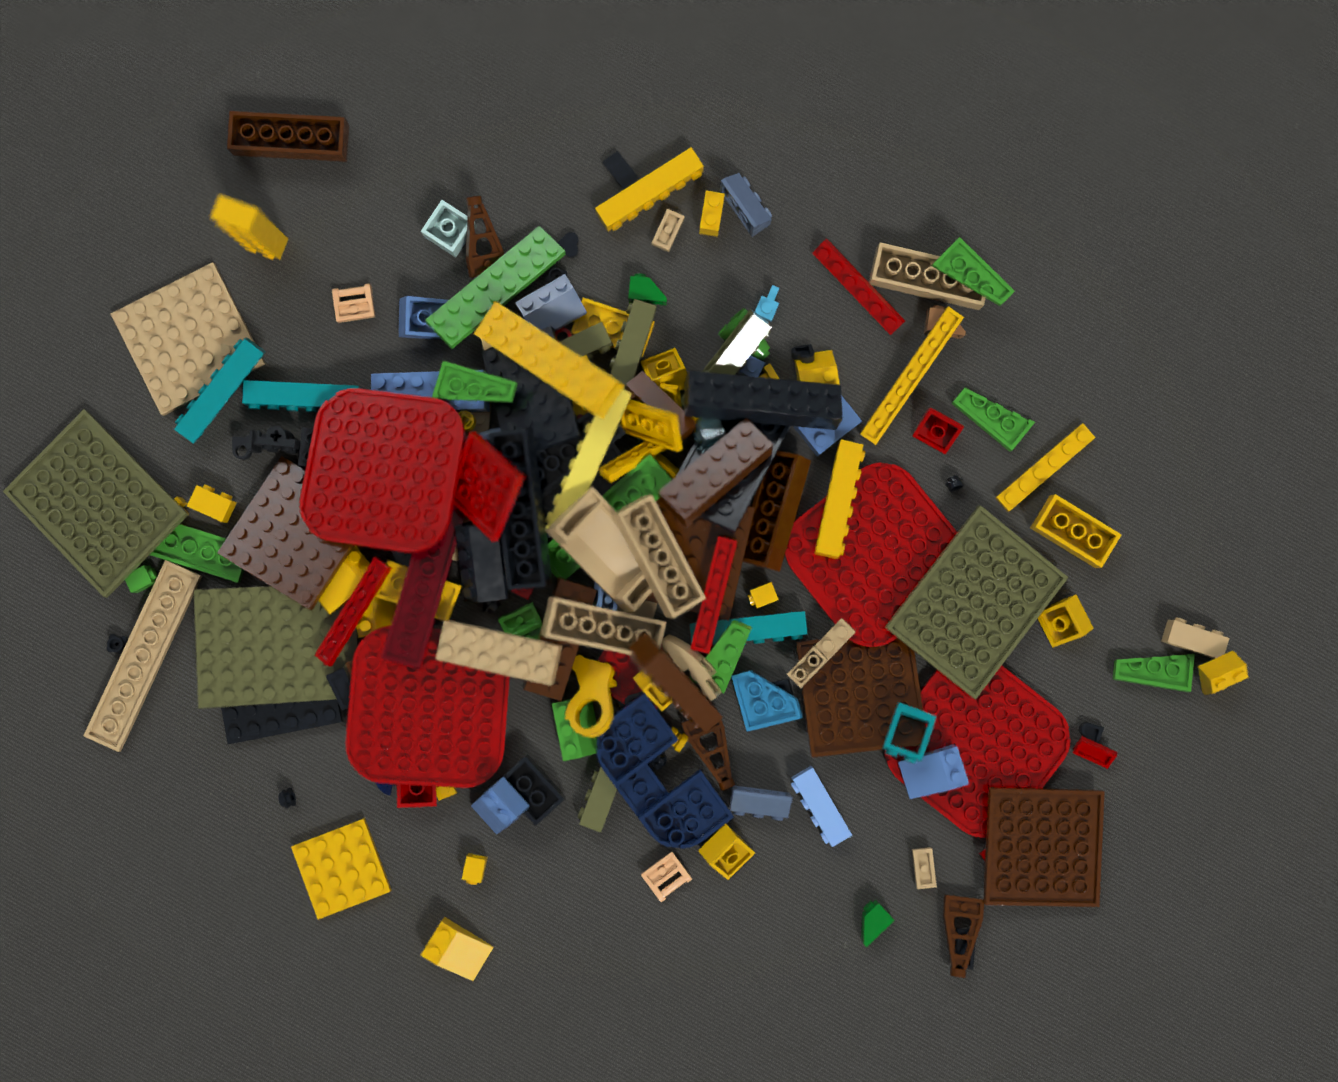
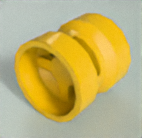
[458,411,476,432]
[671,726,689,752]

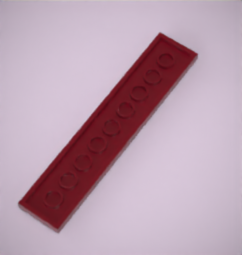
[381,504,465,670]

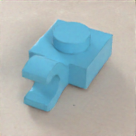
[755,285,779,321]

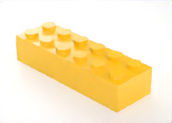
[211,195,288,260]

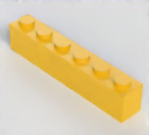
[595,147,704,232]
[814,440,865,559]

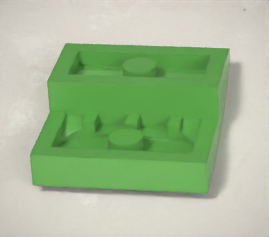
[498,602,542,639]

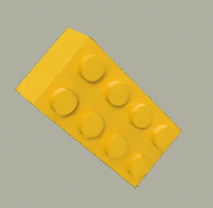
[1030,494,1122,568]

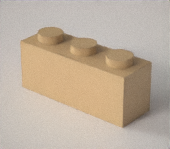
[1161,618,1230,659]

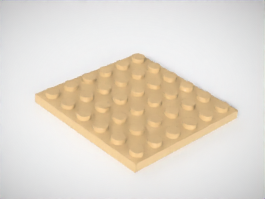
[111,262,265,416]

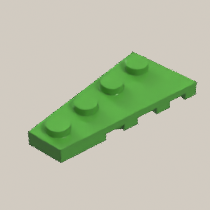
[932,237,1015,306]
[432,361,518,402]
[951,388,1035,452]
[689,620,752,693]
[1113,654,1195,692]

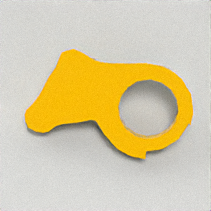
[565,655,617,738]

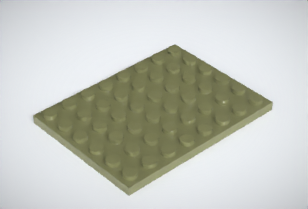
[3,409,189,598]
[885,505,1069,700]
[194,586,357,708]

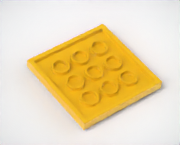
[291,818,392,919]

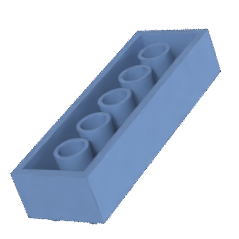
[371,370,490,413]

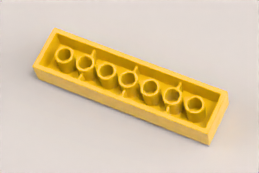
[474,301,624,419]

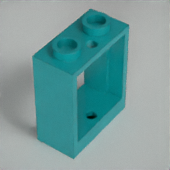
[882,703,937,764]

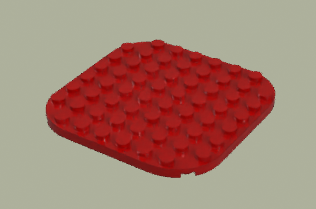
[300,388,465,553]
[785,463,957,647]
[346,626,510,788]
[884,666,1071,838]

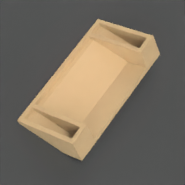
[546,487,652,612]

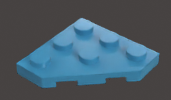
[731,670,803,732]

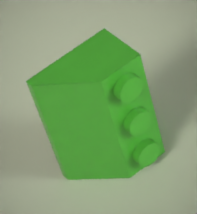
[552,699,597,761]

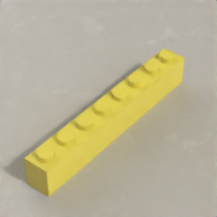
[545,390,632,529]

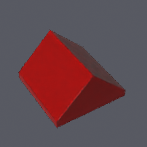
[912,407,964,455]
[397,784,437,808]

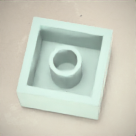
[421,200,477,257]

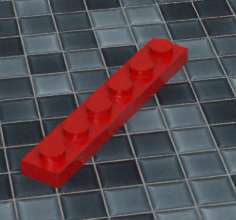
[812,239,905,335]
[690,536,738,654]
[314,557,392,667]

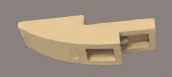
[787,618,856,688]
[662,635,722,701]

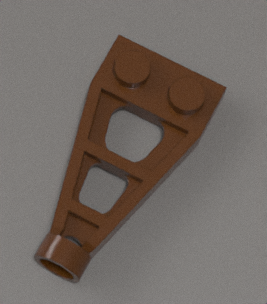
[466,195,504,278]
[681,708,735,791]
[943,895,984,978]

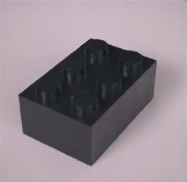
[496,754,566,826]

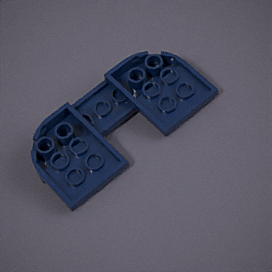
[595,693,734,849]

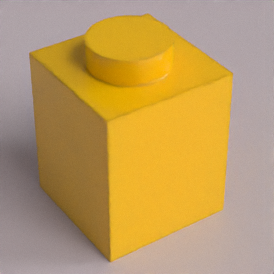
[747,582,779,608]
[462,853,488,885]

